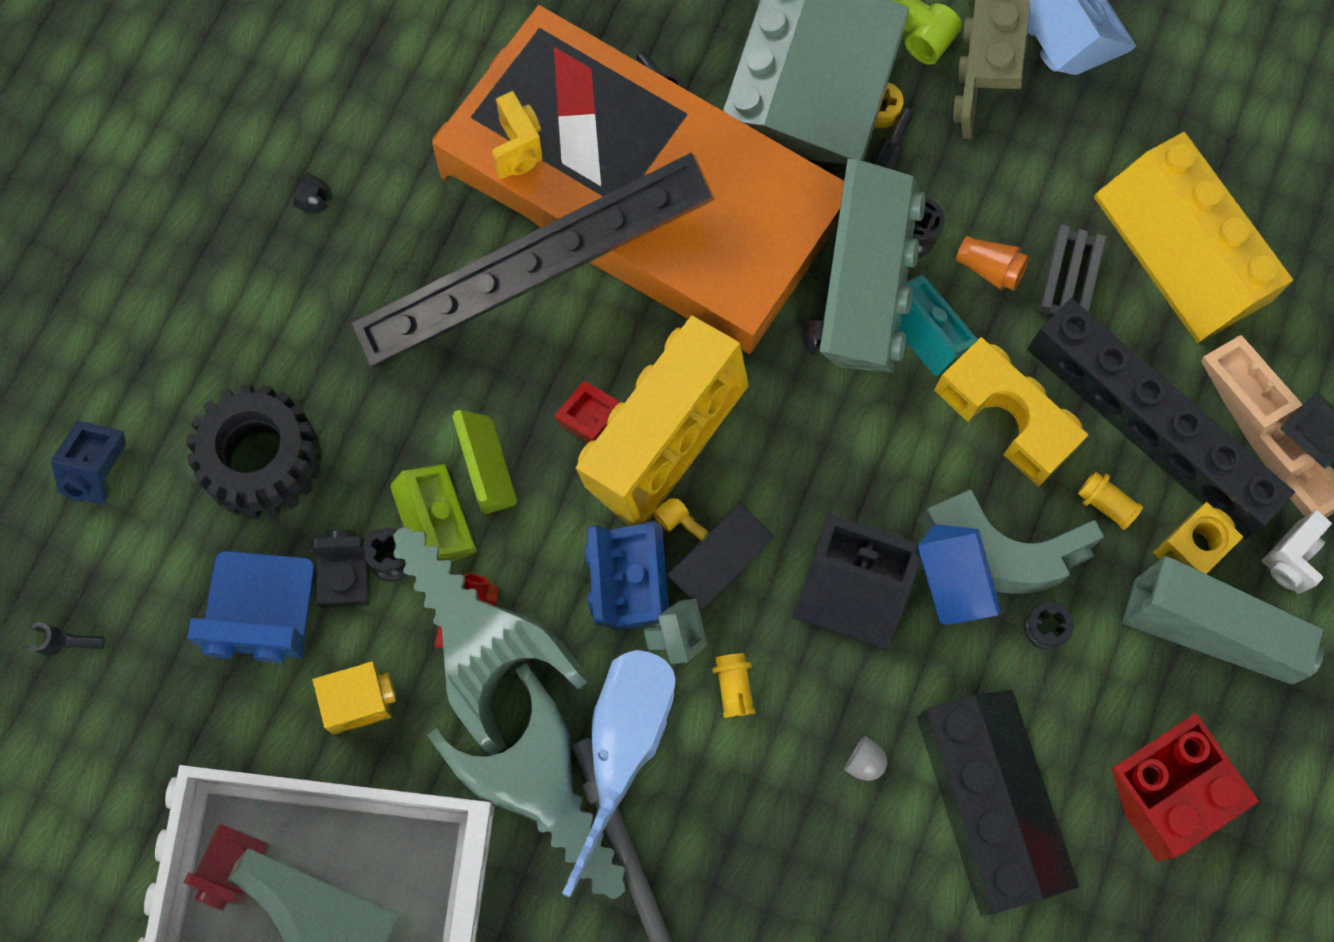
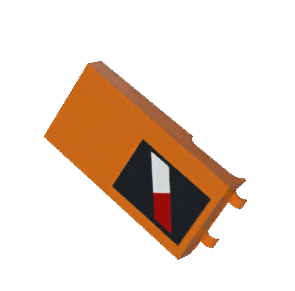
[432,5,844,354]

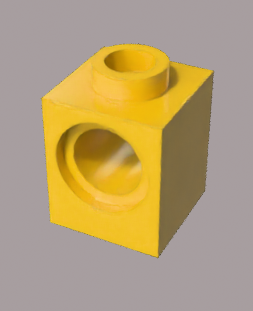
[1152,502,1243,574]
[312,661,397,735]

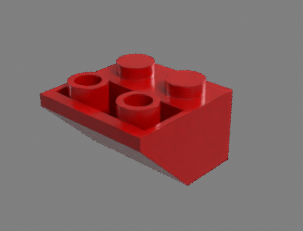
[1111,713,1259,862]

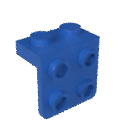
[187,551,315,663]

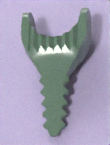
[393,526,590,756]
[427,663,625,900]

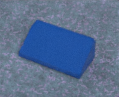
[918,524,1001,625]

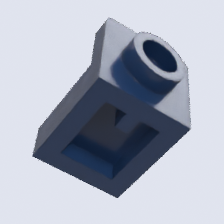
[51,420,126,504]

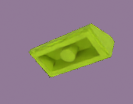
[452,410,517,515]
[390,464,477,562]

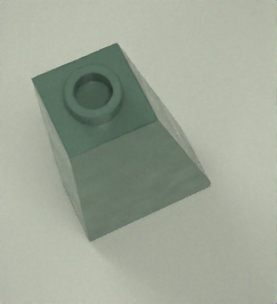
[1122,556,1324,685]

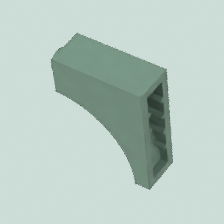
[227,848,397,942]

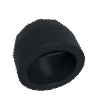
[293,172,332,214]
[802,320,824,355]

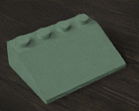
[723,0,909,165]

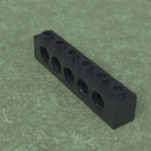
[1027,298,1295,541]

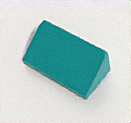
[899,274,978,376]

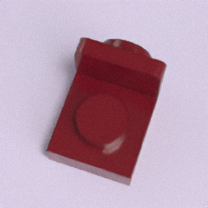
[183,823,271,911]

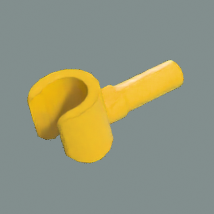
[653,498,708,540]

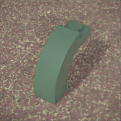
[919,489,1104,594]

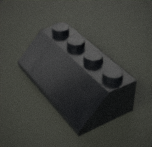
[916,690,1079,916]

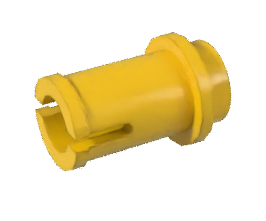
[1077,471,1143,530]
[712,653,756,718]

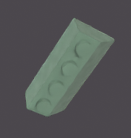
[820,159,925,373]

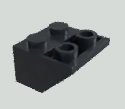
[792,513,921,651]

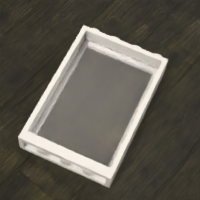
[138,765,495,942]

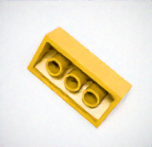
[1094,131,1293,344]
[575,315,749,526]

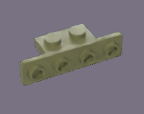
[953,0,1030,139]

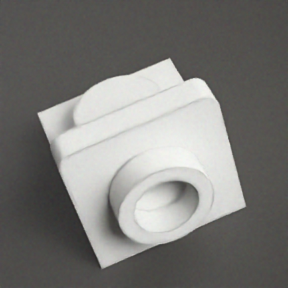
[1261,510,1332,594]

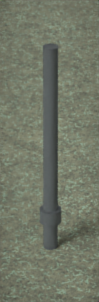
[572,738,672,942]

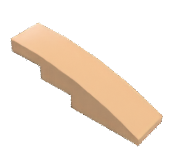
[1201,335,1334,518]

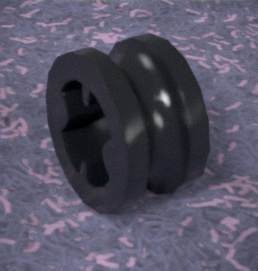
[1024,602,1074,650]

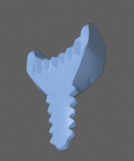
[562,650,676,898]

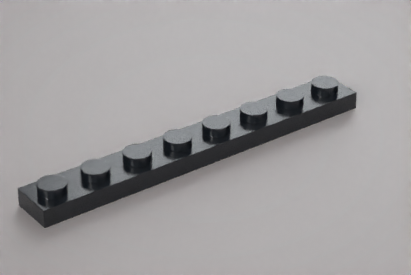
[351,152,715,367]

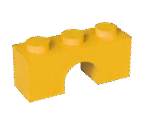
[934,337,1088,487]

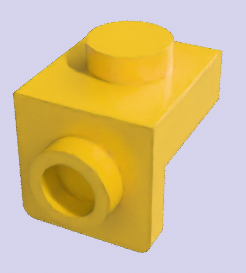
[492,91,543,179]

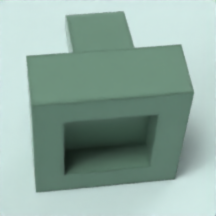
[644,599,708,664]

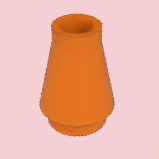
[956,236,1030,290]

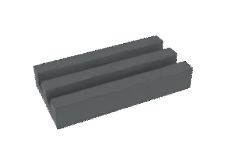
[1038,224,1106,316]

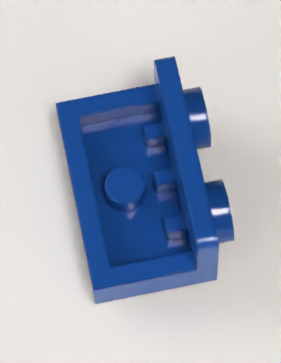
[585,521,669,631]

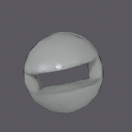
[844,736,887,781]

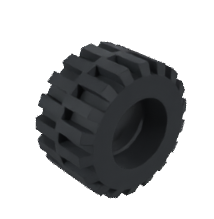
[186,384,322,519]

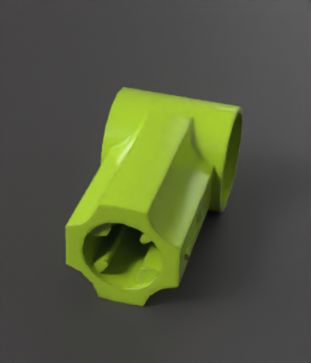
[891,0,963,65]

